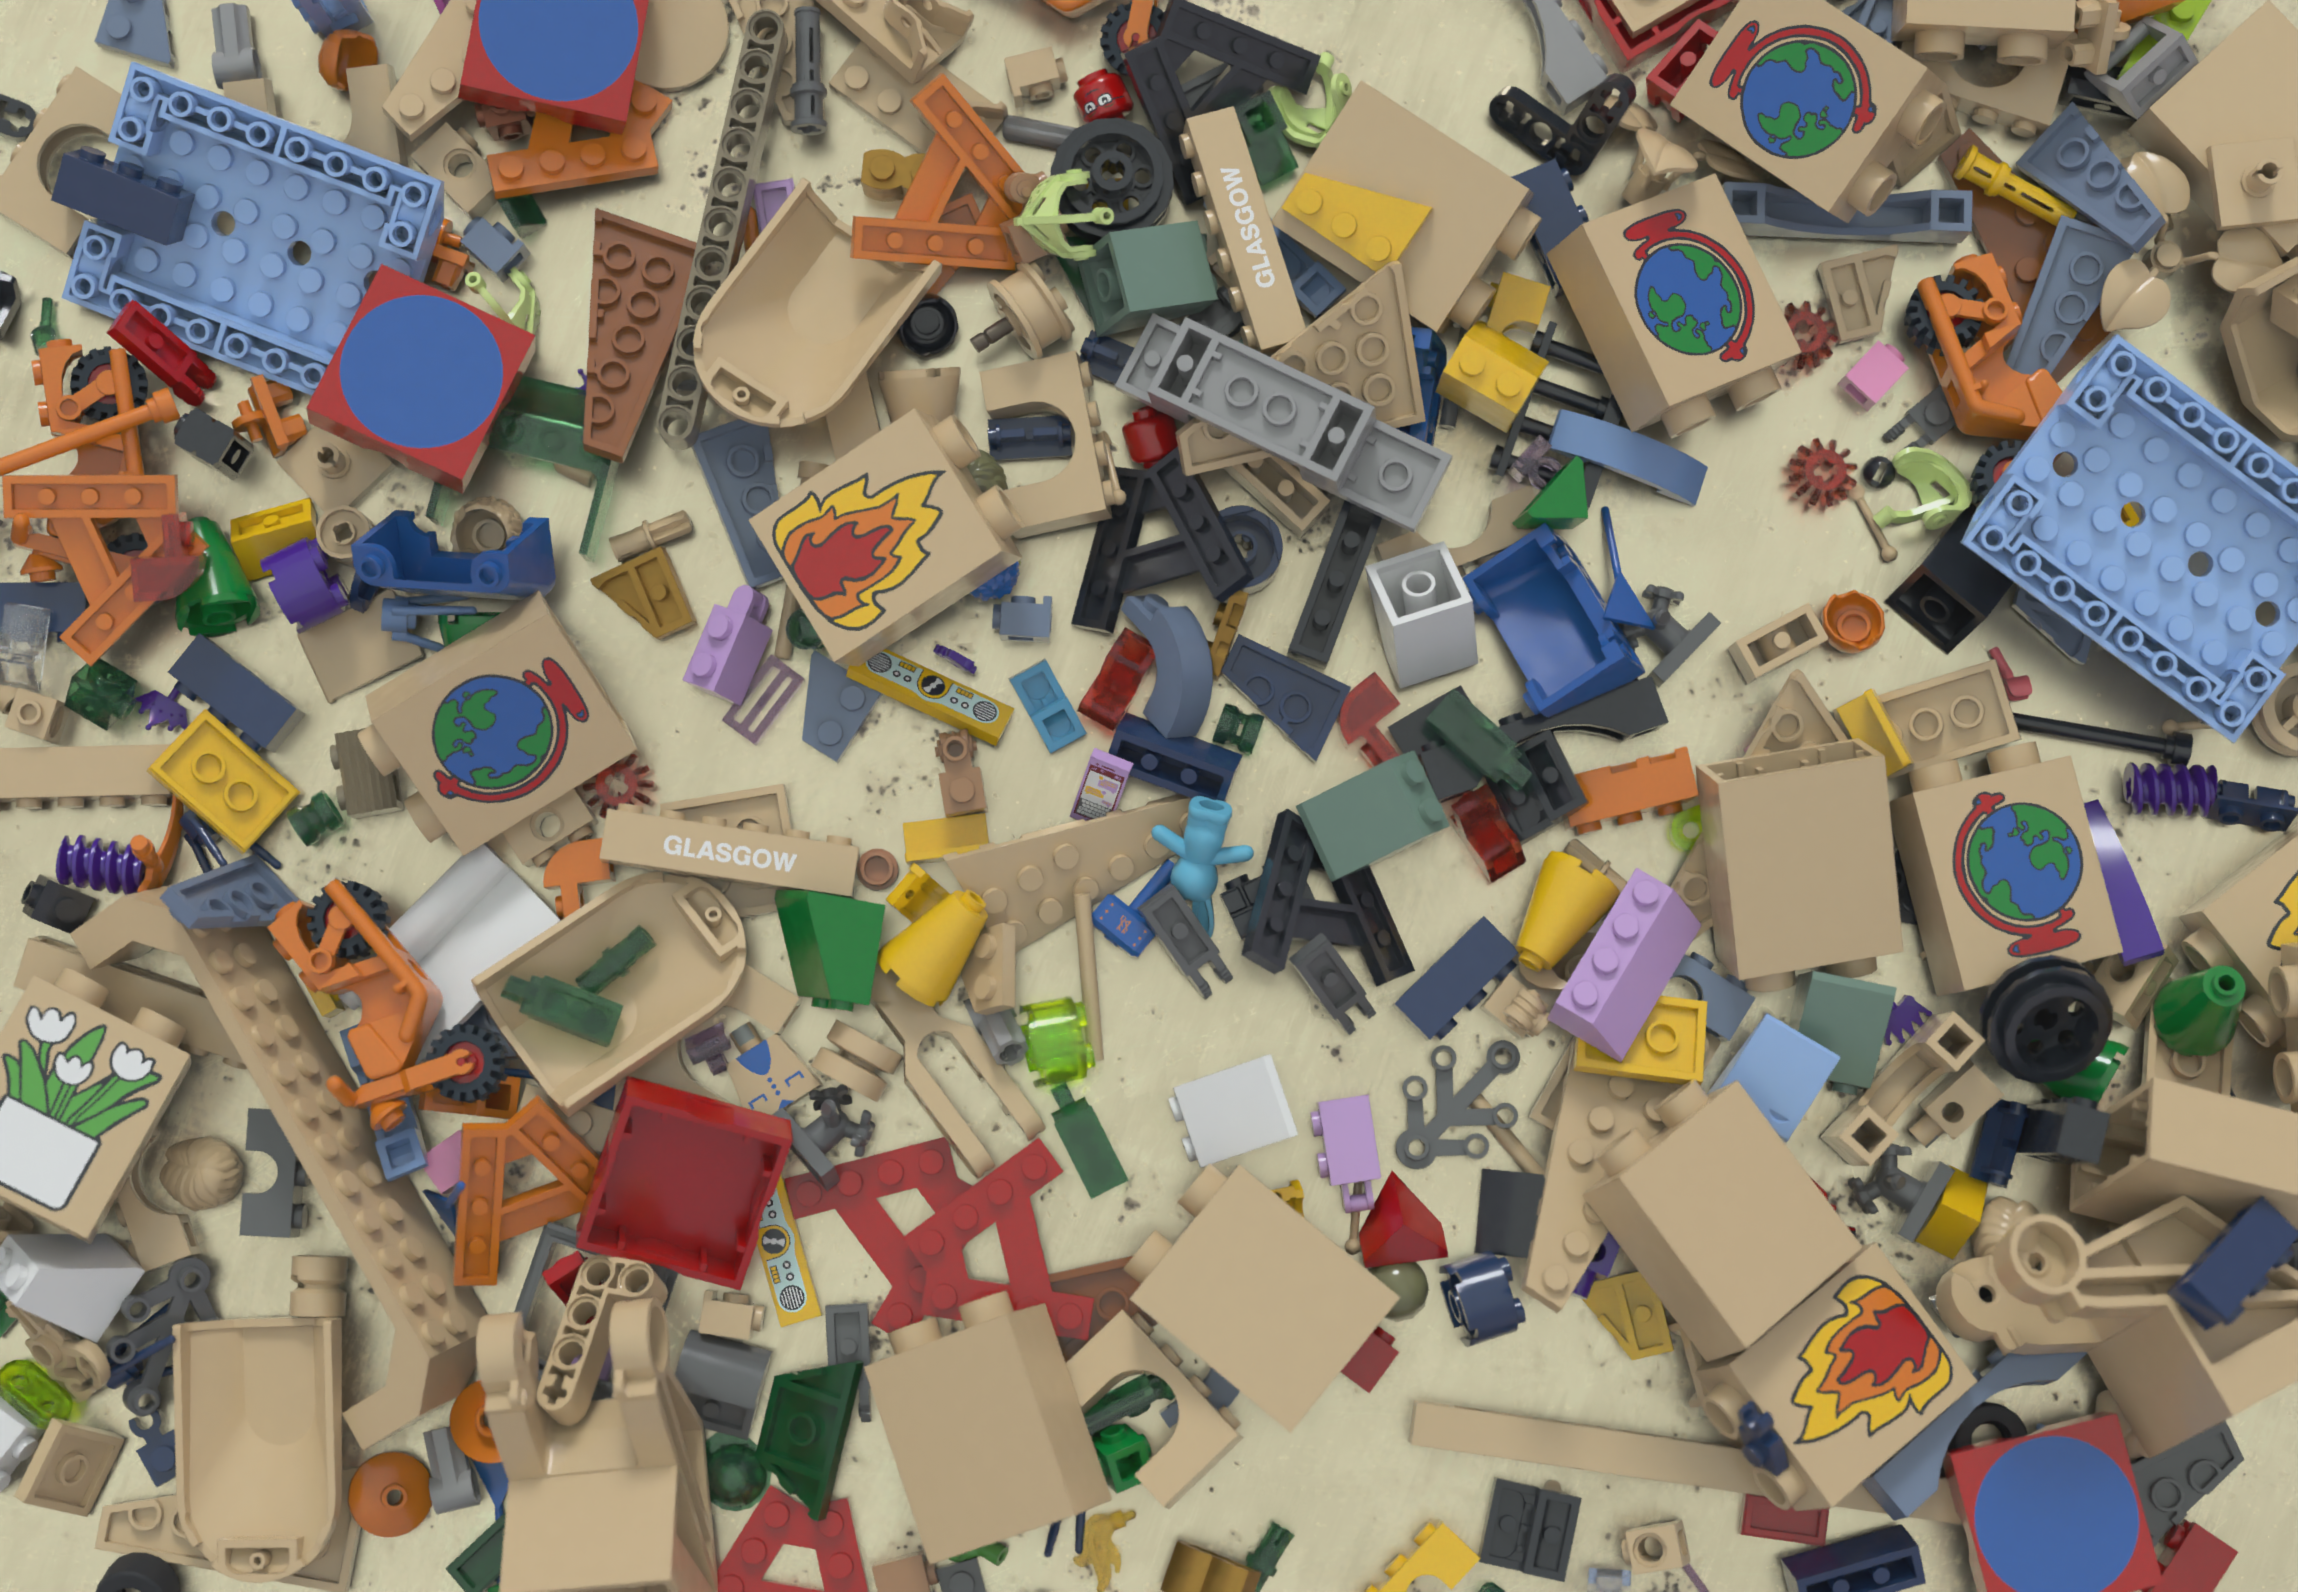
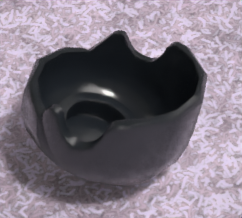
[897,293,959,356]

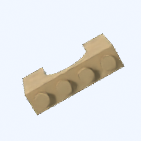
[1897,33,2078,138]
[222,64,408,166]
[0,66,121,260]
[979,350,1116,539]
[628,963,803,1105]
[1820,1011,1986,1166]
[1066,1309,1244,1509]

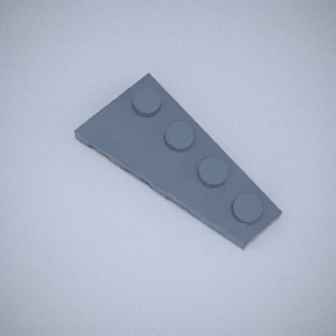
[2016,101,2166,253]
[2006,215,2134,375]
[691,419,784,590]
[160,854,299,929]

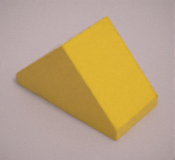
[1914,1165,1988,1259]

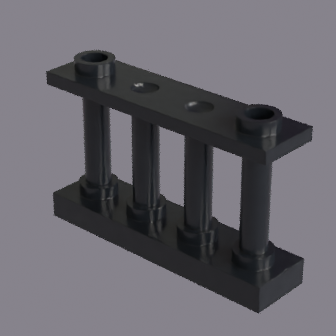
[1488,321,1622,510]

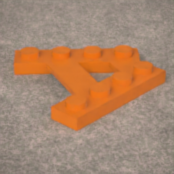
[850,73,1025,270]
[487,79,673,199]
[2,475,210,666]
[453,1095,600,1286]

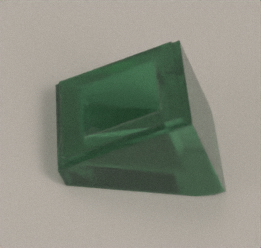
[497,194,547,238]

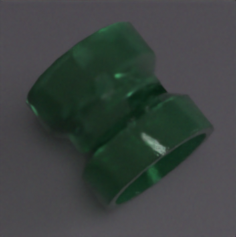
[786,609,825,650]
[1212,703,1265,755]
[286,790,345,847]

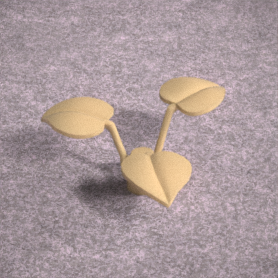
[1604,95,1760,205]
[2100,152,2283,332]

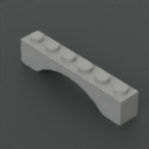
[1523,0,1608,116]

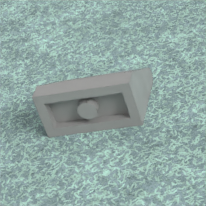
[2084,16,2199,119]

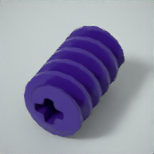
[2123,763,2218,817]
[55,835,146,895]

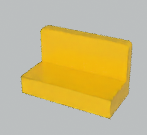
[230,497,317,581]
[1836,688,1914,777]
[902,813,989,866]

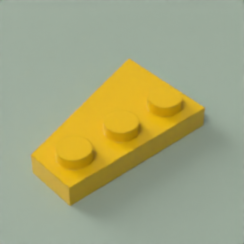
[1282,173,1434,272]

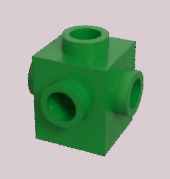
[1091,1423,1152,1494]

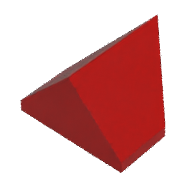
[1359,1171,1448,1268]

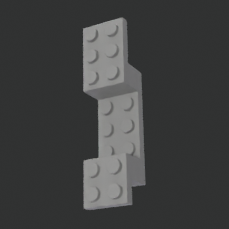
[1115,313,1452,533]

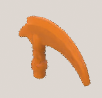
[130,795,184,892]

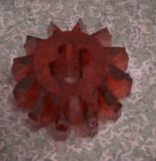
[1782,301,1838,372]
[1786,438,1858,509]
[583,754,655,819]

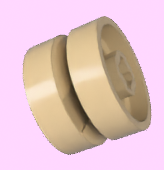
[811,1019,903,1102]

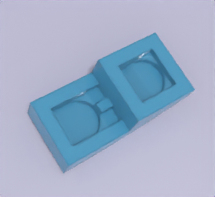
[1008,658,1087,753]

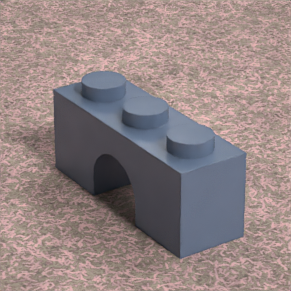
[1670,952,1756,1042]

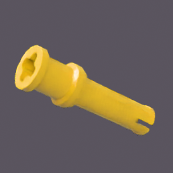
[1953,144,2077,226]

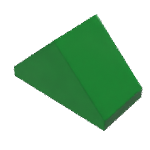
[1512,456,1588,529]

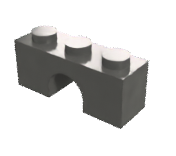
[239,1108,310,1238]

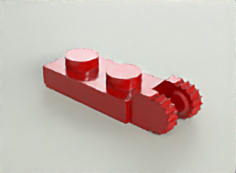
[106,300,217,407]

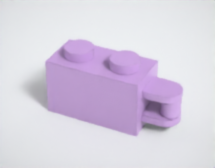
[682,585,773,706]
[1310,1095,1381,1214]

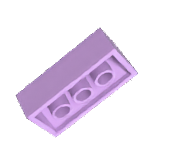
[1547,868,1702,1062]

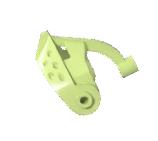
[1266,52,1352,149]
[1013,169,1114,261]
[465,266,541,351]
[1873,446,1972,530]

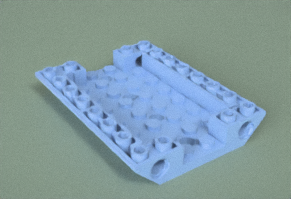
[61,62,444,396]
[1961,334,2298,743]

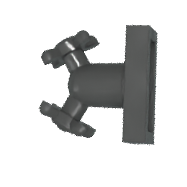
[1617,584,1721,687]
[773,1084,875,1191]
[1848,1143,1955,1243]

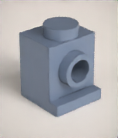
[460,216,531,283]
[992,596,1053,643]

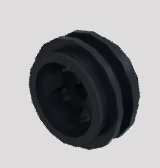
[1050,118,1174,243]
[1980,955,2113,1084]

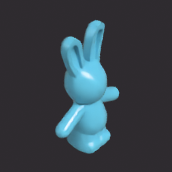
[1151,796,1254,938]

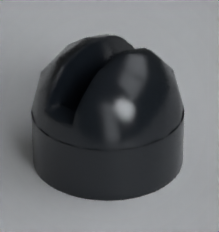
[1860,456,1896,491]

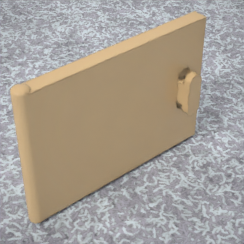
[297,589,424,703]

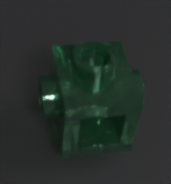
[64,658,138,731]

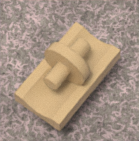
[2060,0,2131,75]

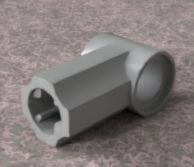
[211,3,262,89]
[963,998,1030,1066]
[423,1426,481,1514]

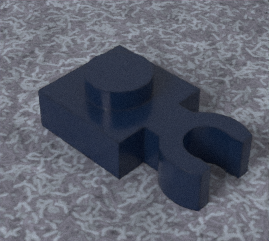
[1738,1400,1789,1477]
[129,1407,176,1487]

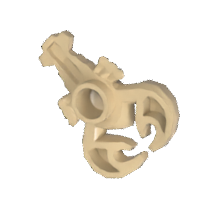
[5,1300,111,1403]

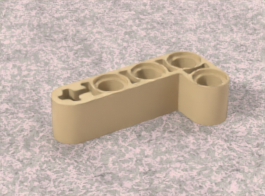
[536,1255,668,1426]

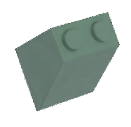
[1077,220,1218,337]
[1296,750,1450,882]
[1789,971,1897,1095]

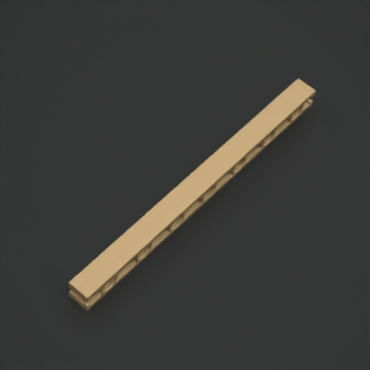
[1408,1400,1963,1525]

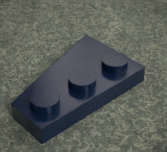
[1221,634,1351,763]

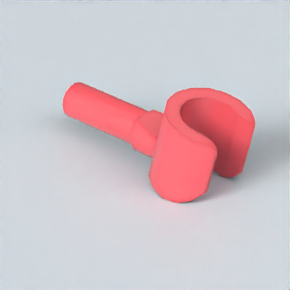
[1989,646,2032,701]

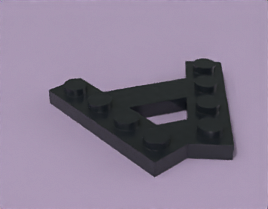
[1120,0,1321,205]
[1071,446,1255,634]
[1241,808,1415,987]

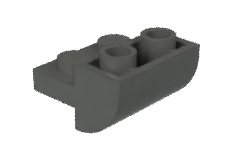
[675,1329,772,1440]

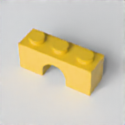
[1479,272,1551,334]
[1364,1520,1480,1592]

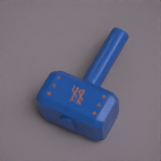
[1092,859,1175,958]

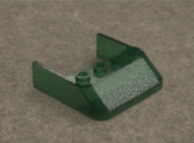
[425,376,620,563]

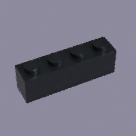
[1287,500,1382,669]
[2016,1096,2111,1164]

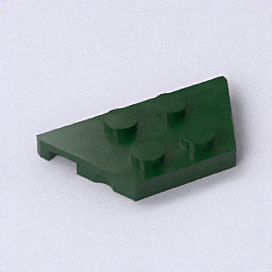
[755,1360,864,1521]

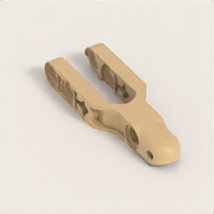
[870,950,1046,1179]

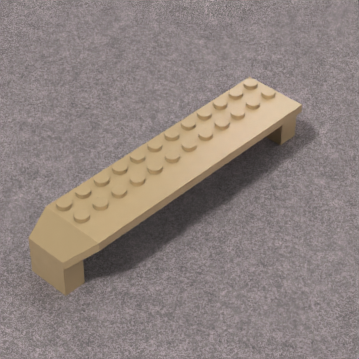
[70,885,486,1450]

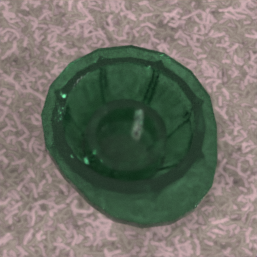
[705,1432,772,1512]

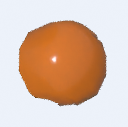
[318,29,378,91]
[1821,590,1885,653]

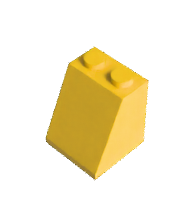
[1436,320,1549,433]

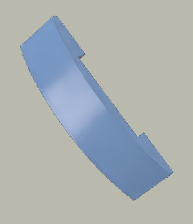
[1203,202,1346,319]
[1546,409,1708,506]
[340,1024,428,1182]

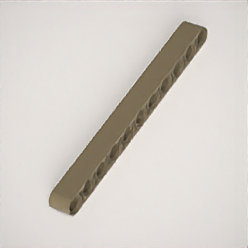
[656,9,788,450]

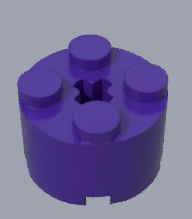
[260,537,349,634]

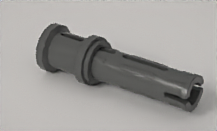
[790,6,828,135]

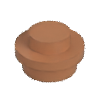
[856,849,898,890]

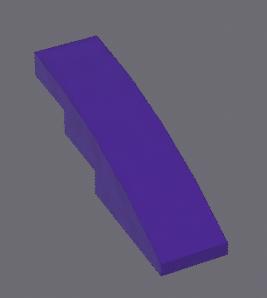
[2084,799,2164,967]

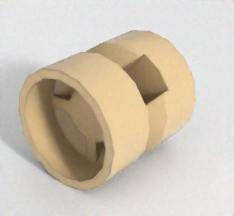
[316,505,376,568]
[289,1255,348,1317]

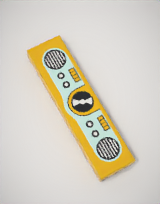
[846,649,1015,746]
[757,1173,823,1327]

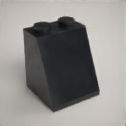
[1884,503,2014,654]

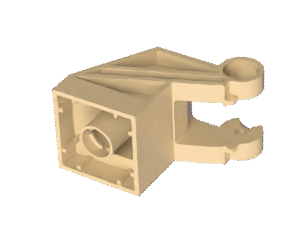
[1936,1195,2298,1459]
[476,1297,718,1592]

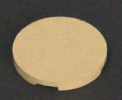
[634,0,730,92]

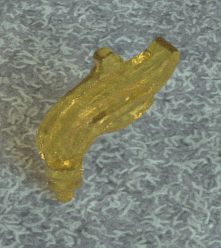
[1073,1510,1136,1592]

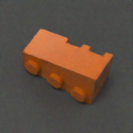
[1563,746,1699,835]

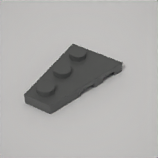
[2130,1420,2244,1547]

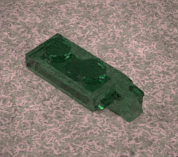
[1424,689,1533,791]
[501,975,623,1048]
[1051,1082,1128,1199]
[1083,1374,1176,1437]

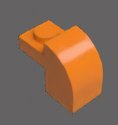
[543,838,616,920]
[418,1076,521,1119]

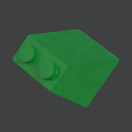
[774,890,885,1012]

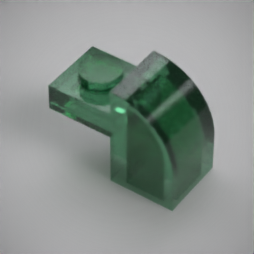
[1234,90,1299,186]

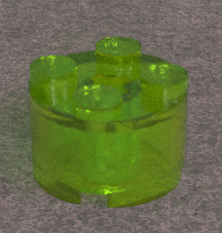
[1019,996,1095,1088]

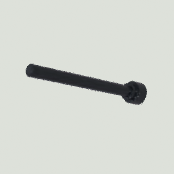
[2013,712,2193,766]

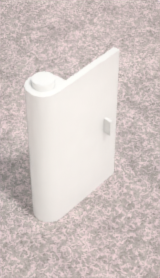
[338,843,561,1065]

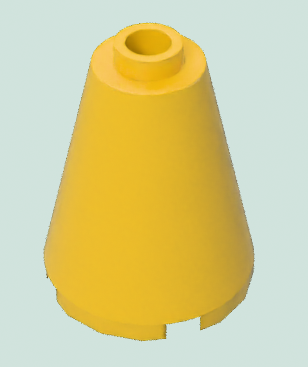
[1515,851,1620,972]
[877,890,988,1007]

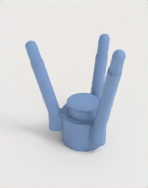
[381,595,477,652]

